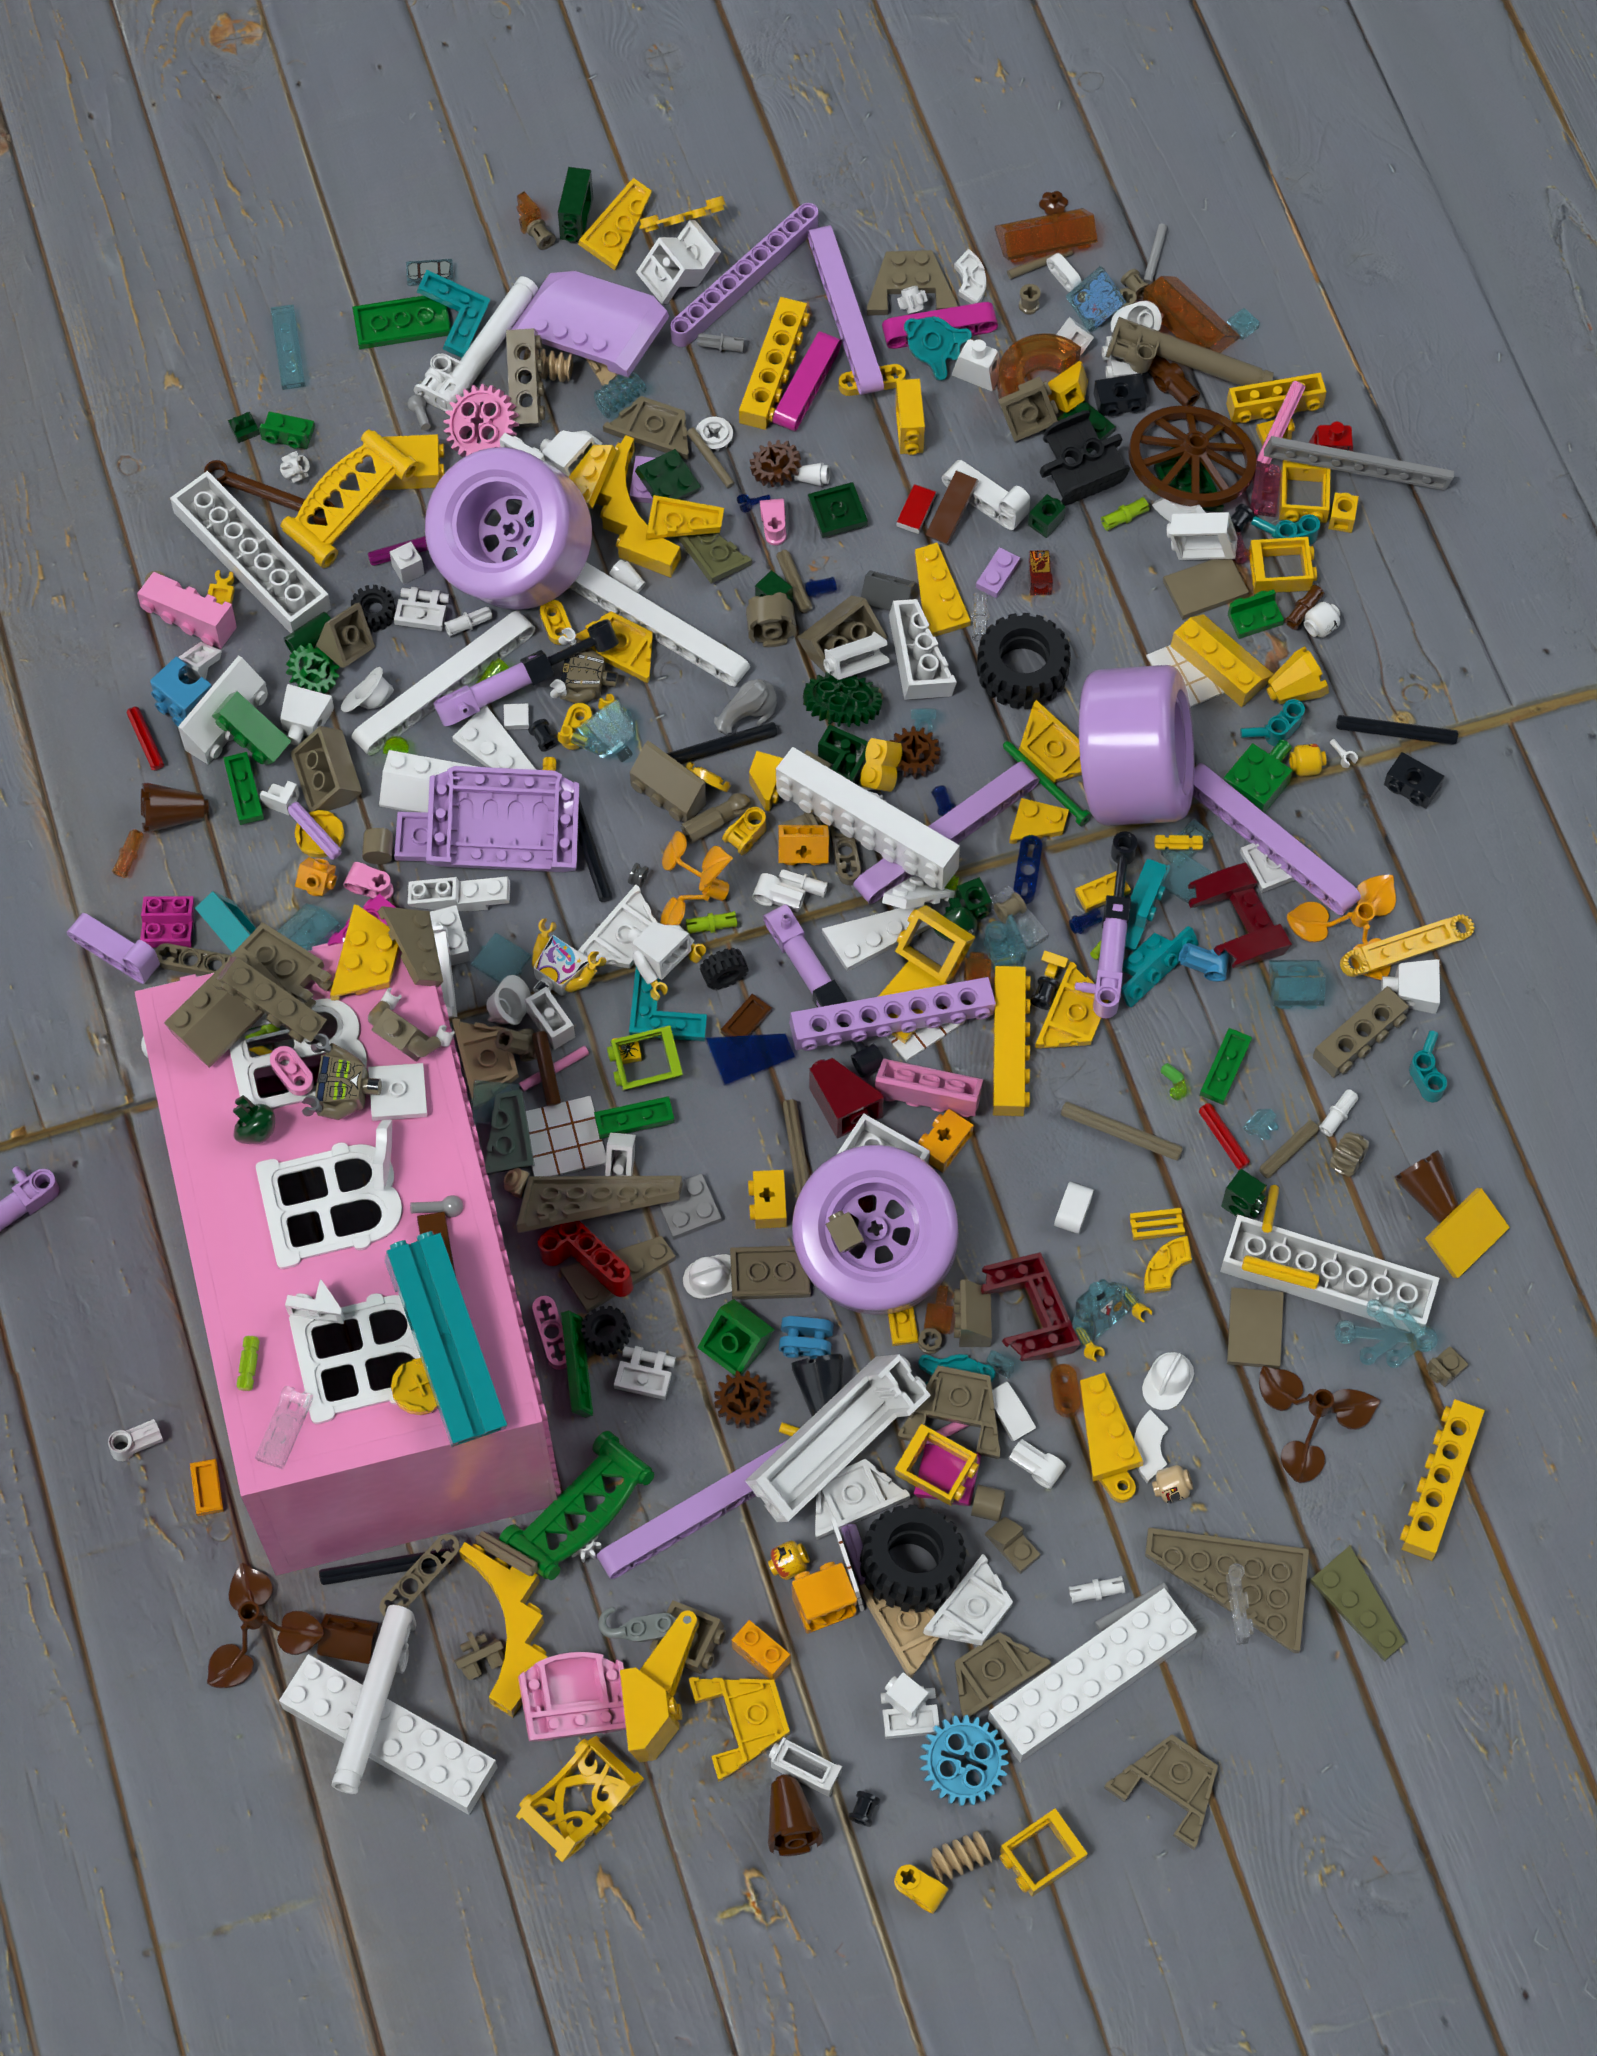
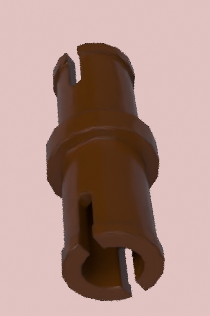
[1285,585,1325,630]

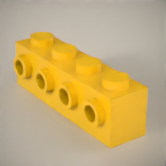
[1226,372,1327,423]

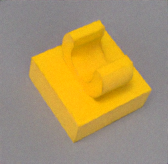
[1041,950,1069,979]

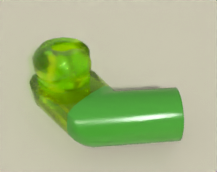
[1161,1063,1187,1100]

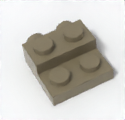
[998,376,1059,442]
[649,1600,726,1674]

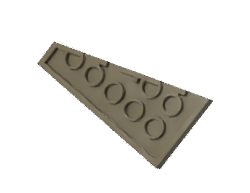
[517,1176,683,1233]

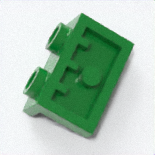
[259,411,315,449]
[1227,590,1284,639]

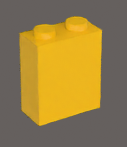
[383,434,445,490]

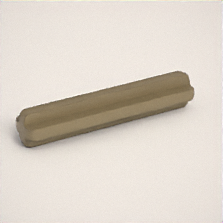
[776,549,812,613]
[1259,1120,1319,1178]
[475,1531,539,1576]

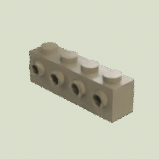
[217,957,327,1043]

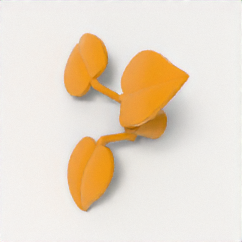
[660,831,733,925]
[1287,875,1396,980]

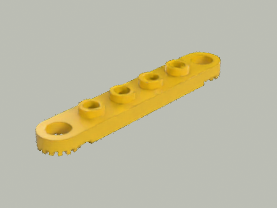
[1340,914,1475,977]

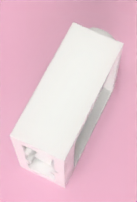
[1167,512,1238,560]

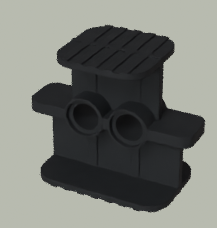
[1039,410,1130,506]

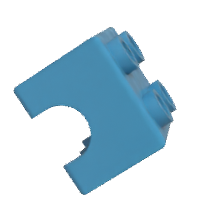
[150,657,212,726]

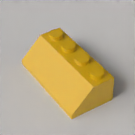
[1171,614,1274,708]

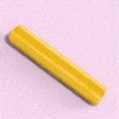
[1242,1255,1319,1289]

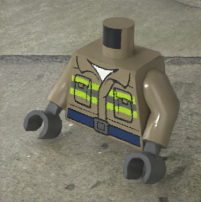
[302,1033,382,1120]

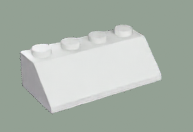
[178,655,268,765]
[379,750,478,813]

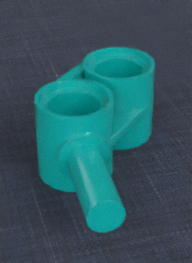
[1251,514,1320,545]
[1240,699,1305,746]
[1409,1030,1447,1103]

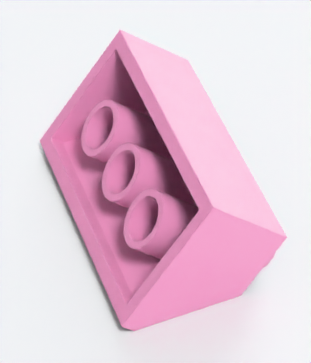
[875,1059,983,1117]

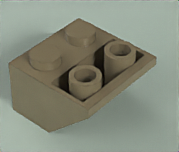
[953,1280,992,1347]

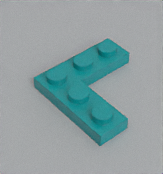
[417,270,491,358]
[629,967,707,1042]

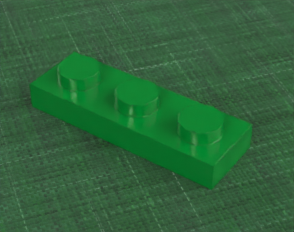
[223,752,264,825]
[1200,1028,1252,1105]
[594,1096,675,1139]

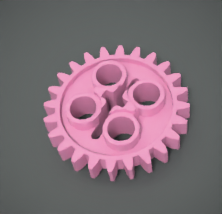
[444,384,519,457]

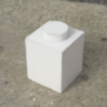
[390,542,424,584]
[885,1672,929,1720]

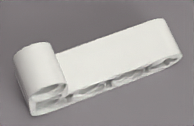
[941,460,1030,530]

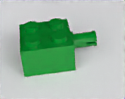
[1223,739,1293,813]

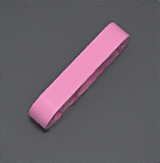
[532,1296,567,1370]

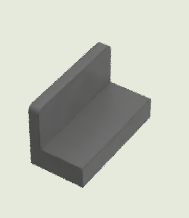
[861,570,916,611]

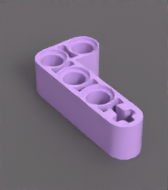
[67,913,160,984]

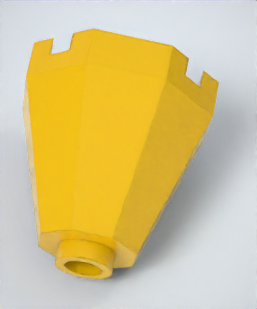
[1266,646,1329,704]

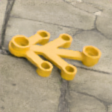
[639,196,726,232]

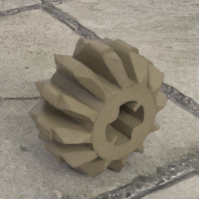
[1330,1131,1369,1177]

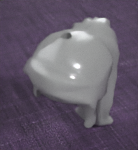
[714,679,777,735]

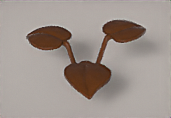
[1259,1366,1380,1483]
[207,1563,324,1688]

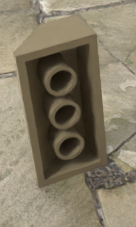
[164,946,287,1068]

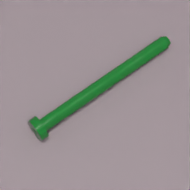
[1003,741,1092,827]

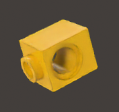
[1328,492,1359,533]

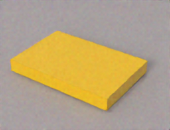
[868,961,947,1044]
[1425,1188,1510,1278]

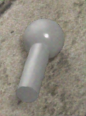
[408,394,430,430]
[410,1195,463,1217]

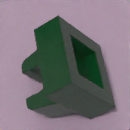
[228,412,260,443]

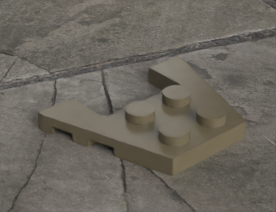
[867,250,958,315]
[898,1365,1000,1459]
[1104,1734,1218,1850]

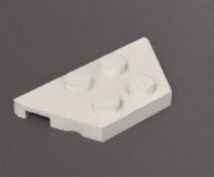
[578,885,657,969]
[815,1459,910,1540]
[923,1554,1013,1646]

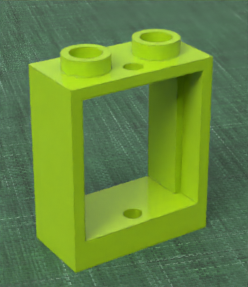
[607,1025,683,1091]

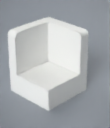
[1056,317,1094,356]
[260,781,300,815]

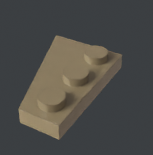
[377,906,443,987]

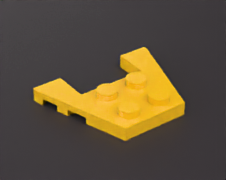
[689,1677,790,1782]

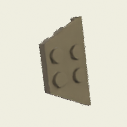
[603,396,689,460]
[954,1632,1051,1719]

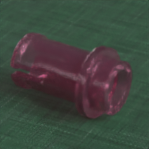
[1232,532,1250,564]

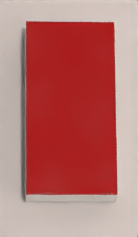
[896,484,936,534]

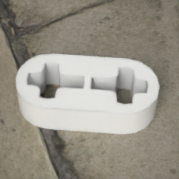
[1046,253,1082,293]

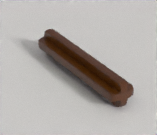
[532,1031,561,1106]

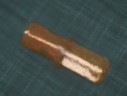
[112,829,144,878]

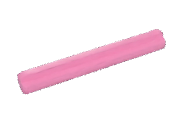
[1256,381,1305,471]

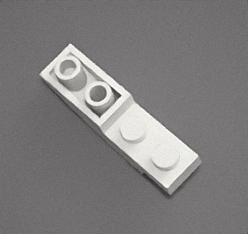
[408,877,510,911]

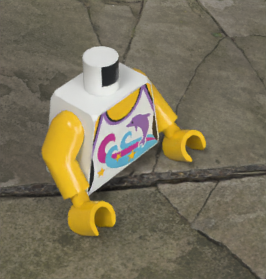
[532,918,606,996]

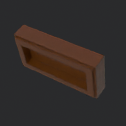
[720,994,772,1047]

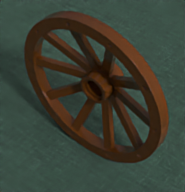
[1128,406,1257,507]

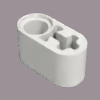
[1054,1182,1094,1234]

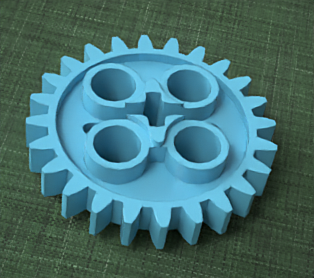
[919,1715,1009,1806]

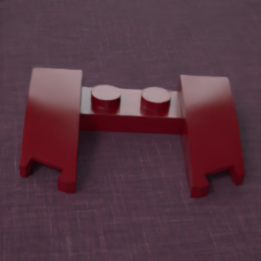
[1188,862,1292,968]
[981,1252,1081,1361]

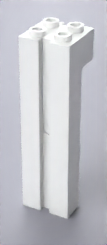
[745,1354,931,1522]

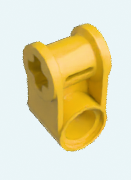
[722,807,767,855]
[894,1865,949,1914]

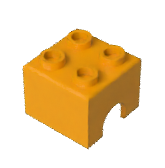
[792,1562,857,1634]

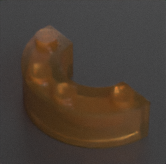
[997,333,1081,399]

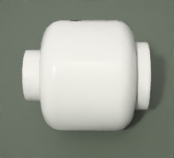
[1304,602,1341,638]

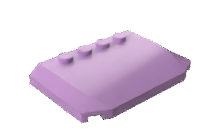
[511,271,669,378]
[426,766,579,872]

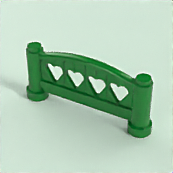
[499,1431,655,1580]

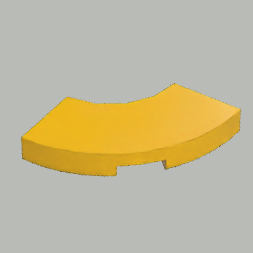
[1144,1236,1192,1294]

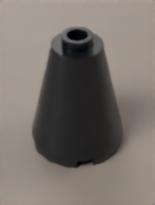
[791,1354,844,1417]

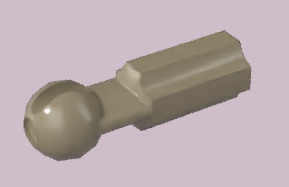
[681,793,751,844]

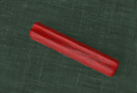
[126,706,164,771]
[1199,1103,1250,1170]

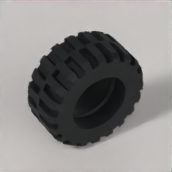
[977,613,1071,709]
[860,1504,966,1613]

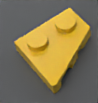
[1009,798,1069,844]

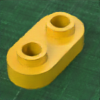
[539,599,571,645]
[560,703,592,750]
[1099,1471,1136,1503]

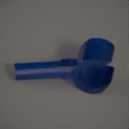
[737,494,770,513]

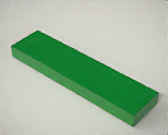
[561,1310,593,1418]

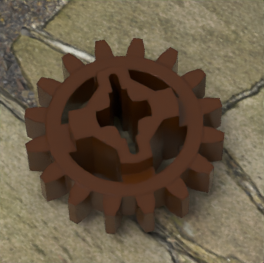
[750,440,802,487]
[890,726,941,779]
[714,1371,771,1429]

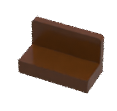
[317,1613,379,1664]

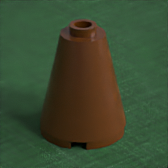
[141,783,209,832]
[1395,1150,1459,1223]
[768,1774,823,1856]

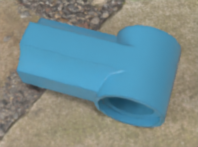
[1178,943,1229,982]

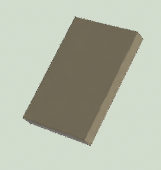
[1163,559,1249,620]
[730,1246,810,1300]
[1227,1287,1284,1369]

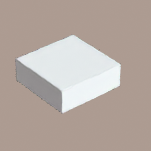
[504,703,529,730]

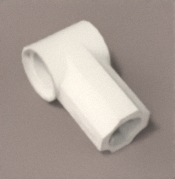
[752,873,805,912]
[108,1419,163,1462]
[1009,1439,1066,1489]

